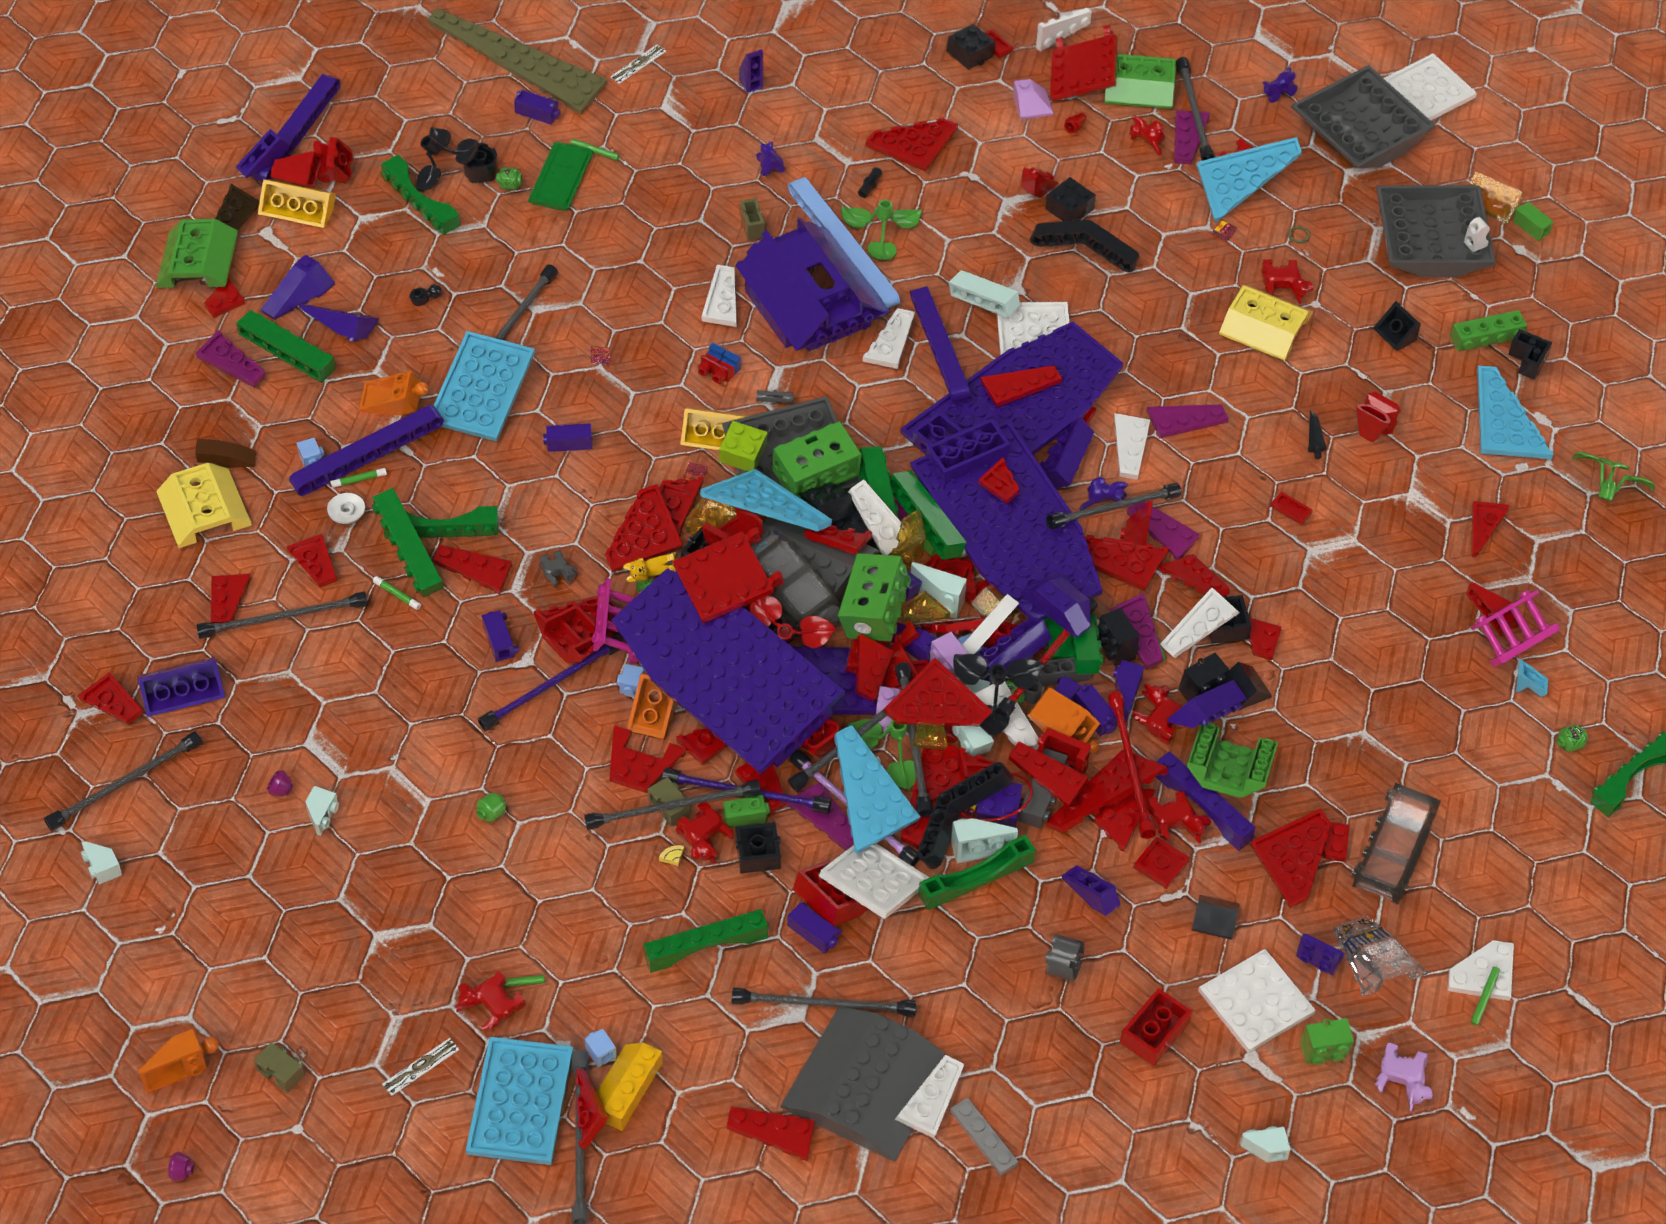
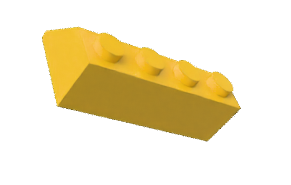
[258,179,336,228]
[681,407,752,450]
[596,1043,663,1131]

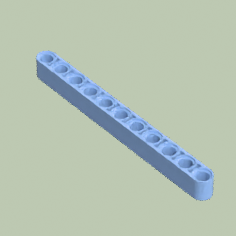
[788,177,900,309]

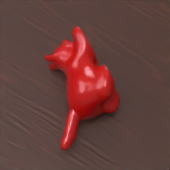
[1130,116,1165,156]

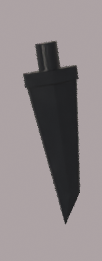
[1308,410,1327,459]

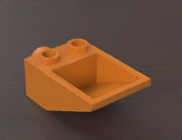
[358,371,429,416]
[1027,687,1100,754]
[138,1029,219,1094]

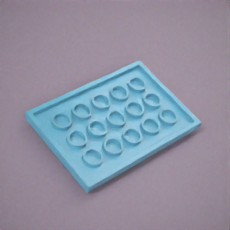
[434,331,535,442]
[466,1037,573,1165]

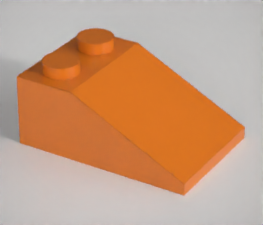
[627,674,678,740]

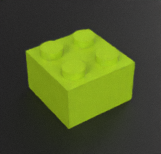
[719,421,768,471]

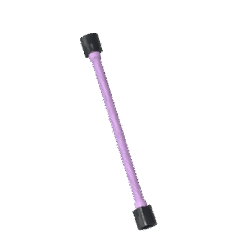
[789,749,920,867]

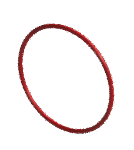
[960,772,1033,822]

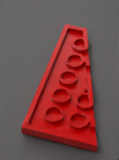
[1084,535,1170,591]
[901,735,966,849]
[1046,749,1169,833]

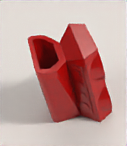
[313,137,354,184]
[1356,392,1400,442]
[801,718,841,759]

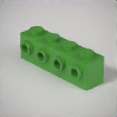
[1450,310,1527,351]

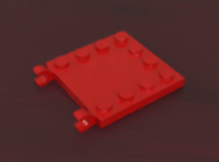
[1050,24,1118,102]
[672,527,784,624]

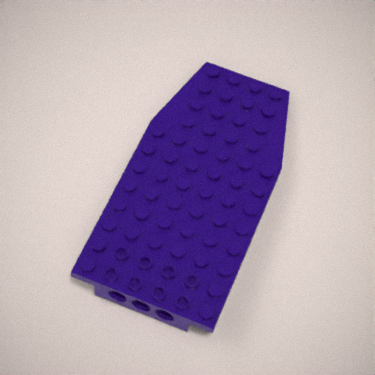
[900,322,1123,455]
[910,418,1102,620]
[612,568,845,775]

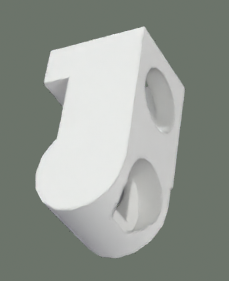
[1464,217,1490,252]

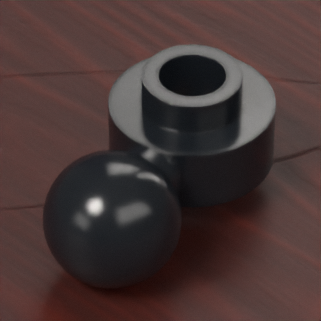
[409,284,442,306]

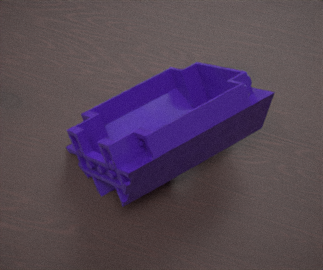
[735,217,891,352]

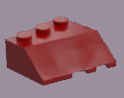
[793,860,868,926]

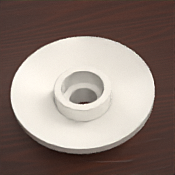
[327,493,365,524]

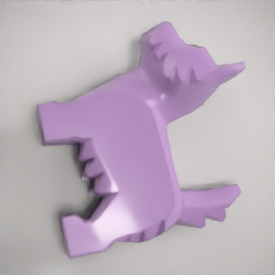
[1375,1042,1433,1111]

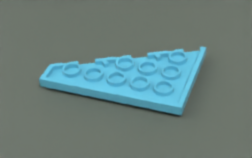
[1197,137,1302,222]
[1477,365,1553,459]
[700,469,832,531]
[834,725,920,854]

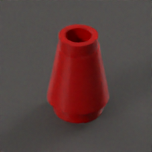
[1064,112,1087,134]

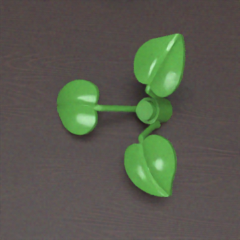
[841,200,922,260]
[1572,452,1655,501]
[847,719,936,790]

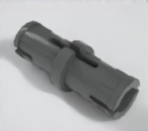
[756,390,794,404]

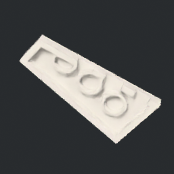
[1036,8,1091,52]
[701,265,736,327]

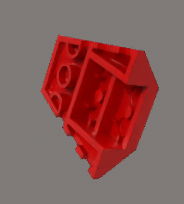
[534,595,621,663]

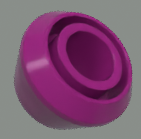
[267,770,293,796]
[168,1152,194,1182]

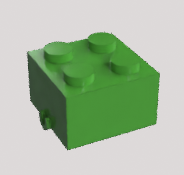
[1299,1018,1354,1065]

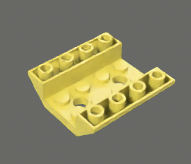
[1219,285,1313,361]
[156,463,252,548]

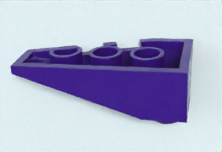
[260,255,335,320]
[299,304,379,341]

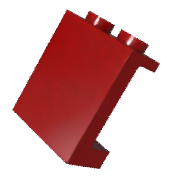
[702,507,764,545]
[1037,728,1092,774]

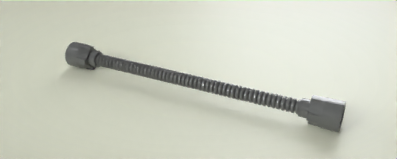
[571,1051,589,1224]

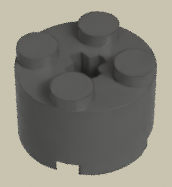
[1045,934,1085,981]

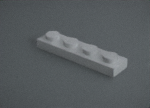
[950,1098,1018,1176]

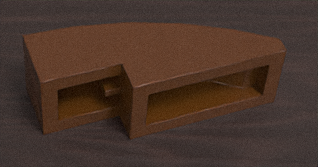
[195,439,256,467]

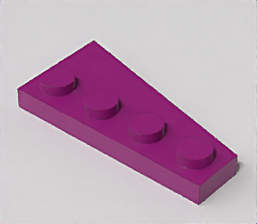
[1174,110,1210,165]
[1146,405,1228,439]
[1127,502,1200,560]

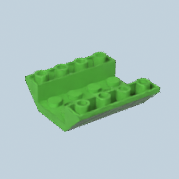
[1105,54,1176,109]
[156,219,238,288]
[1187,723,1278,798]

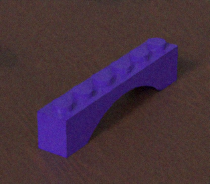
[1156,751,1256,851]

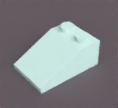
[911,562,967,618]
[951,818,1018,863]

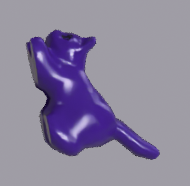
[1263,67,1297,103]
[756,141,785,176]
[1079,477,1128,511]

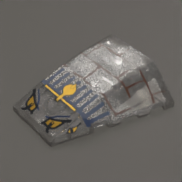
[1333,916,1429,996]

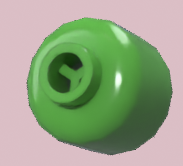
[476,792,506,823]

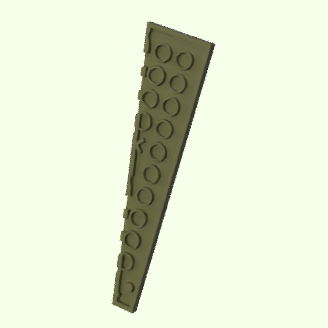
[428,9,607,115]

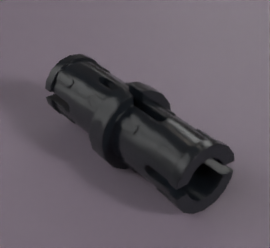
[858,167,882,198]

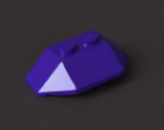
[1021,577,1090,639]

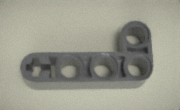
[1024,657,1093,704]

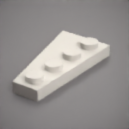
[863,308,915,369]
[1114,413,1150,480]
[848,479,913,555]
[1160,588,1240,658]
[975,682,1039,750]
[895,1055,964,1138]

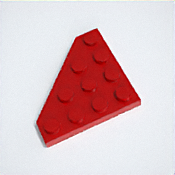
[866,118,958,171]
[605,484,683,573]
[883,658,993,727]
[1250,808,1331,908]

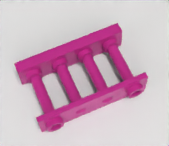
[592,578,643,664]
[1471,589,1561,667]

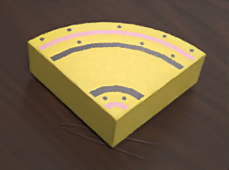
[659,845,685,866]

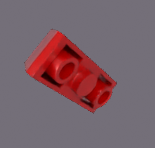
[1021,167,1059,198]

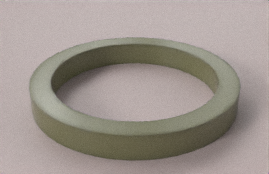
[1288,226,1310,244]

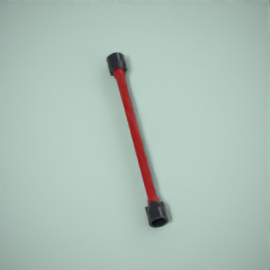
[995,597,1097,719]

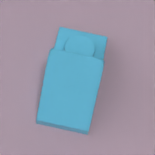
[1516,660,1548,697]

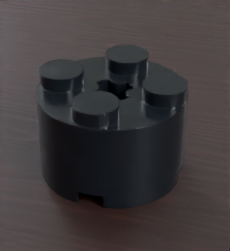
[463,143,498,183]

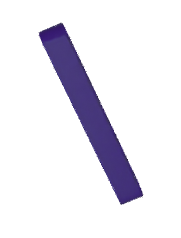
[251,74,340,181]
[910,286,970,402]
[289,405,444,496]

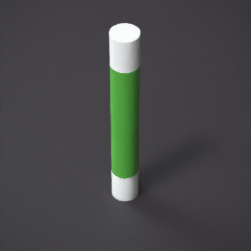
[330,468,387,488]
[373,576,421,610]

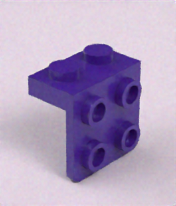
[1296,934,1345,975]

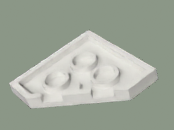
[1447,940,1514,1001]

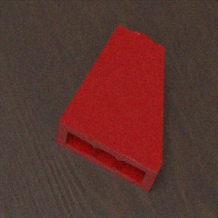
[270,151,323,189]

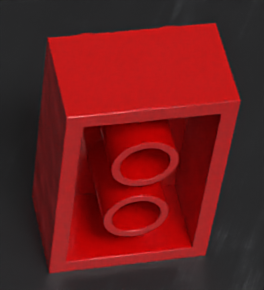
[1120,988,1193,1066]

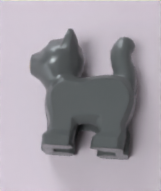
[540,550,578,587]

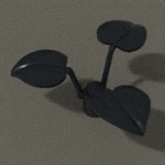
[416,127,480,191]
[953,654,1044,736]

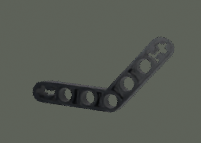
[1030,220,1139,272]
[917,762,1013,869]

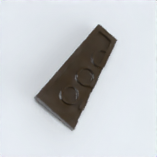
[215,184,260,231]

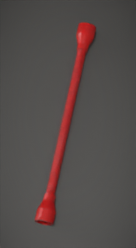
[1108,691,1156,839]

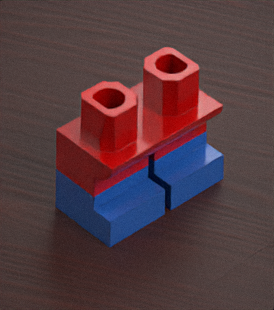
[698,342,741,384]

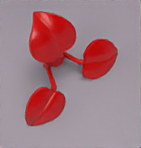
[750,596,835,648]

